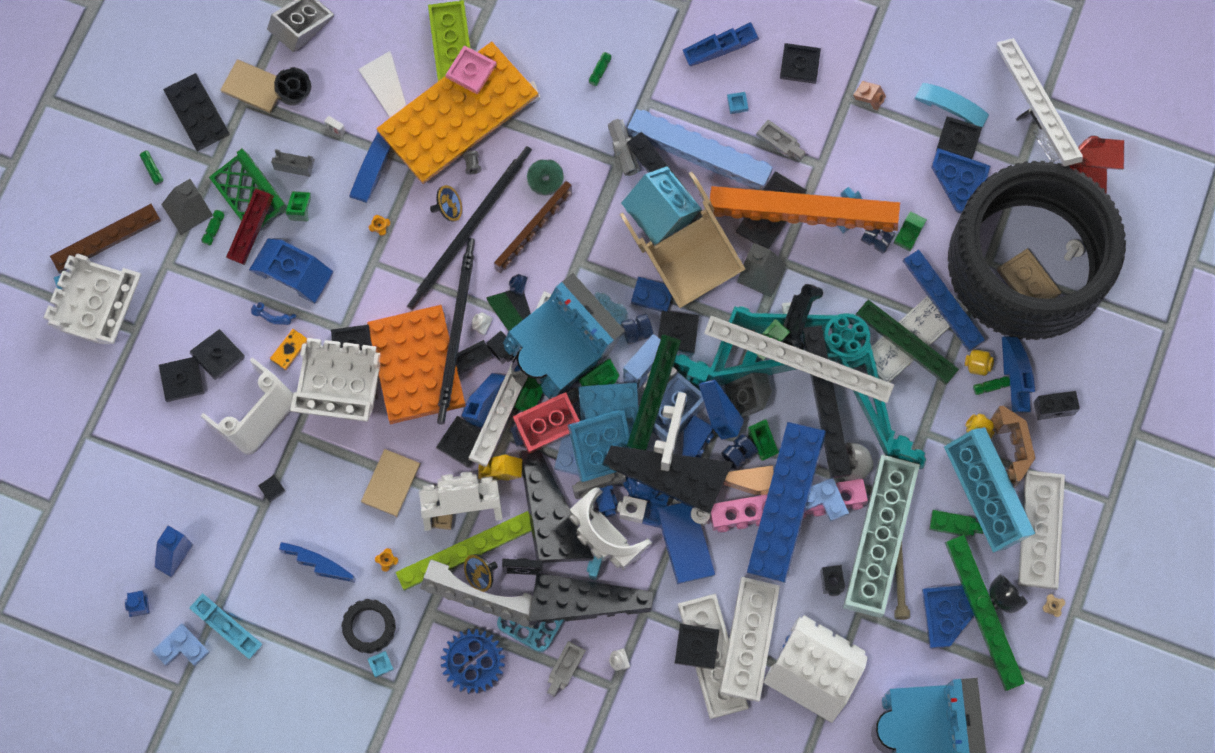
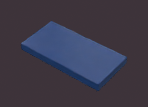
[656,503,715,585]

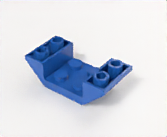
[249,238,334,304]

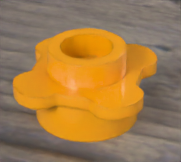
[369,215,390,236]
[375,548,398,572]

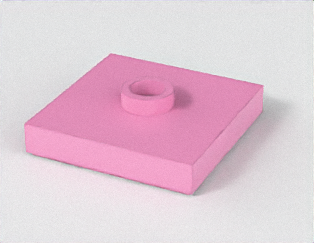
[445,45,497,95]

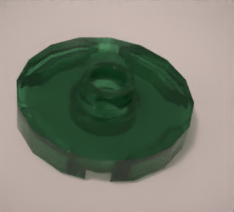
[527,159,564,196]

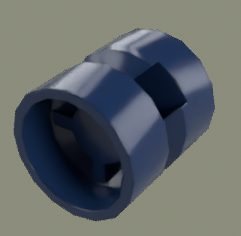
[861,229,896,254]
[621,313,654,345]
[721,434,758,471]

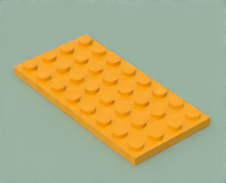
[376,41,539,184]

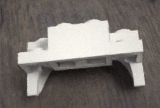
[419,471,503,531]
[569,487,652,570]

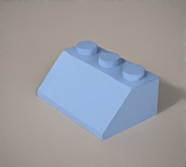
[652,373,705,442]

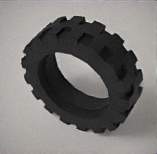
[341,599,396,654]

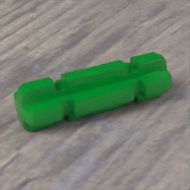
[589,52,611,86]
[139,150,163,185]
[201,210,225,246]
[973,376,1010,395]

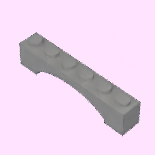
[420,560,534,629]

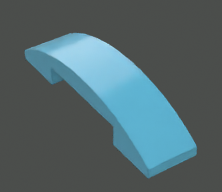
[914,83,989,127]
[189,593,263,660]

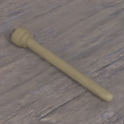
[894,541,910,620]

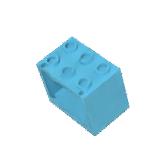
[621,167,702,245]

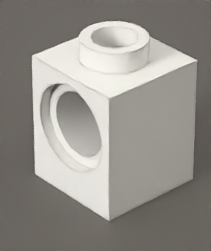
[617,496,647,523]

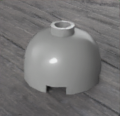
[840,442,873,481]

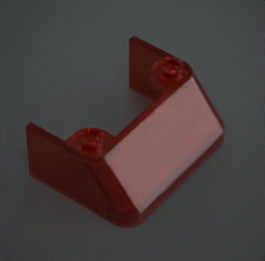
[1062,136,1124,194]

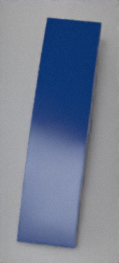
[682,22,759,66]
[349,132,391,203]
[279,542,356,583]

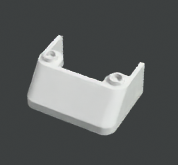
[201,358,293,455]

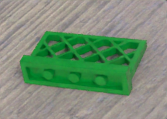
[209,148,287,228]

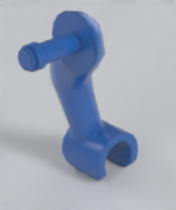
[251,302,296,325]

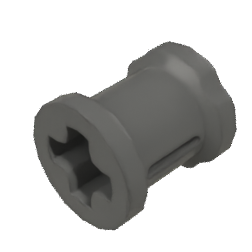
[462,151,482,175]

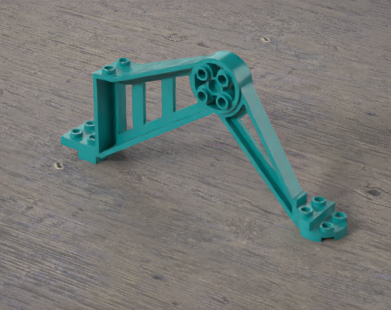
[673,306,926,470]

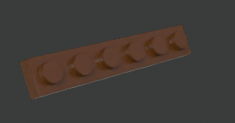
[494,181,572,273]
[50,203,161,274]

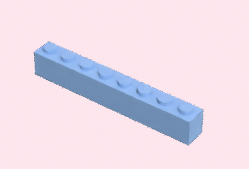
[627,109,773,190]

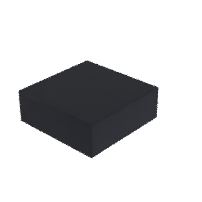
[258,475,286,502]

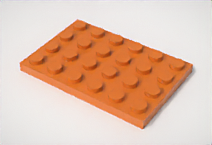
[367,305,466,425]

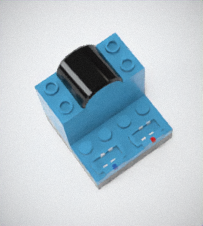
[503,273,625,398]
[871,678,986,753]

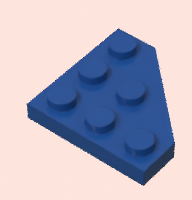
[931,148,991,214]
[922,585,974,649]

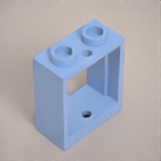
[623,334,660,390]

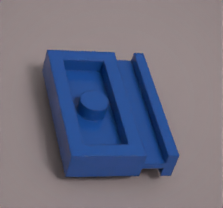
[631,276,672,312]

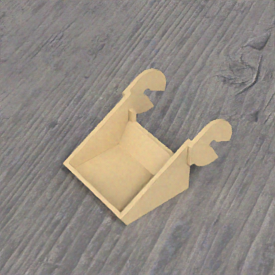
[620,172,746,308]

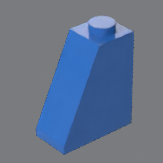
[154,525,193,578]

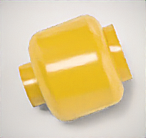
[965,349,994,376]
[965,414,995,439]

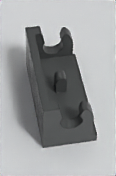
[271,149,315,177]

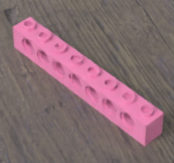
[710,479,868,533]

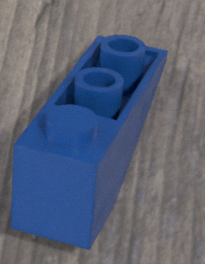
[461,373,505,428]
[699,380,744,440]
[682,415,715,458]

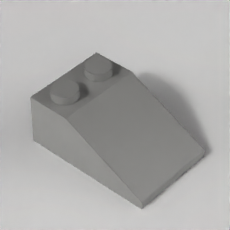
[267,0,334,52]

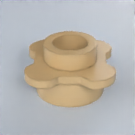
[1043,594,1065,617]

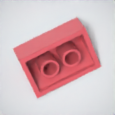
[513,392,579,454]

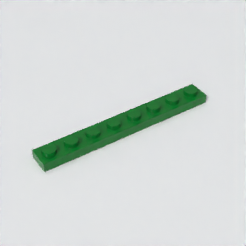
[944,535,1025,691]

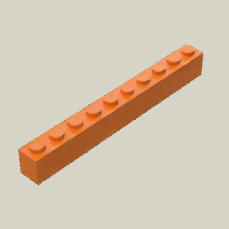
[710,186,900,232]

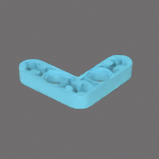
[497,617,564,653]

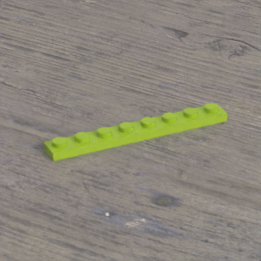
[395,511,532,591]

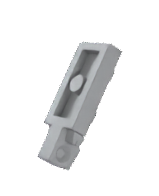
[756,120,805,161]
[572,472,626,499]
[547,641,586,697]

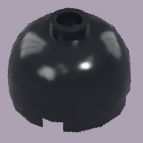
[274,67,312,106]
[989,574,1028,613]

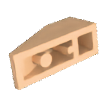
[723,465,774,495]

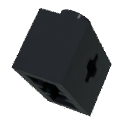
[1034,391,1080,420]

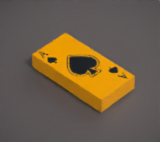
[270,329,307,370]

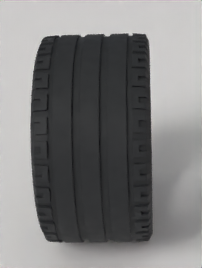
[948,161,1126,340]

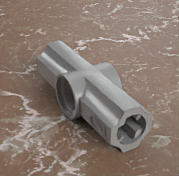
[608,119,640,176]

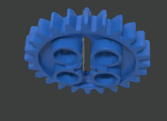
[441,629,505,694]

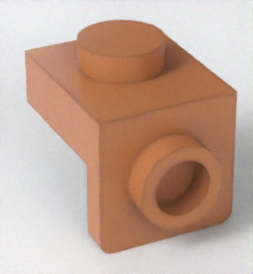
[853,81,886,110]

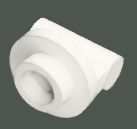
[1064,239,1084,261]
[472,312,493,335]
[691,508,711,526]
[609,648,630,671]

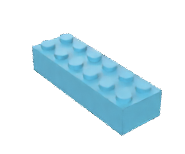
[944,428,1035,553]

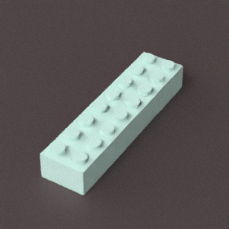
[843,455,920,618]

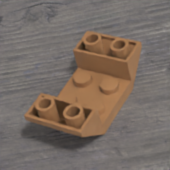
[990,406,1035,488]

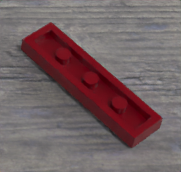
[226,188,274,265]

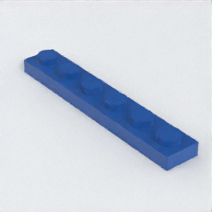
[903,249,985,352]

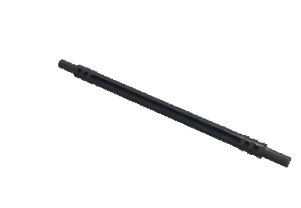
[407,146,532,311]
[437,238,475,425]

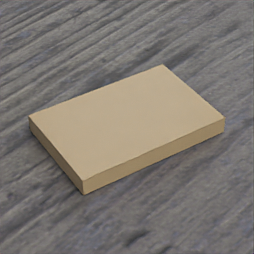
[220,59,278,114]
[997,248,1061,299]
[361,449,420,517]

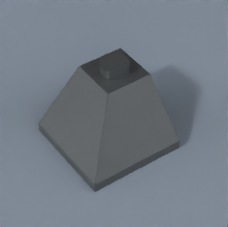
[161,179,213,235]
[737,243,786,297]
[724,372,772,418]

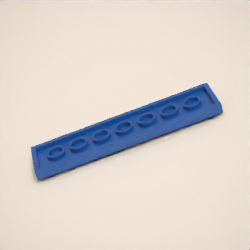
[747,422,826,583]

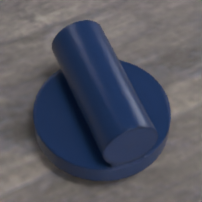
[509,274,528,296]

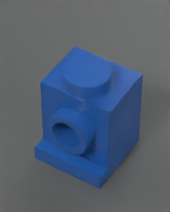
[595,485,618,517]
[125,590,150,617]

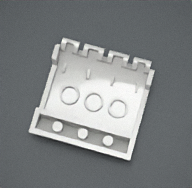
[43,254,142,344]
[290,338,380,422]
[763,615,868,723]

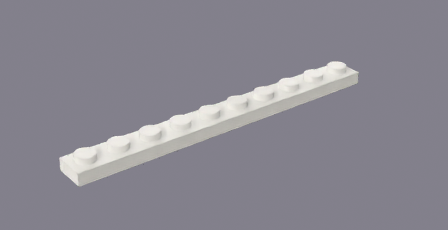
[996,38,1083,166]
[468,291,551,467]
[704,316,894,403]

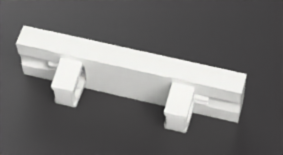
[654,392,686,471]

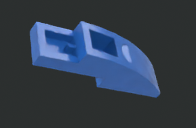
[1002,336,1035,413]

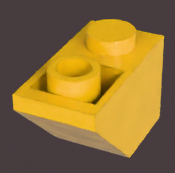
[478,455,522,481]

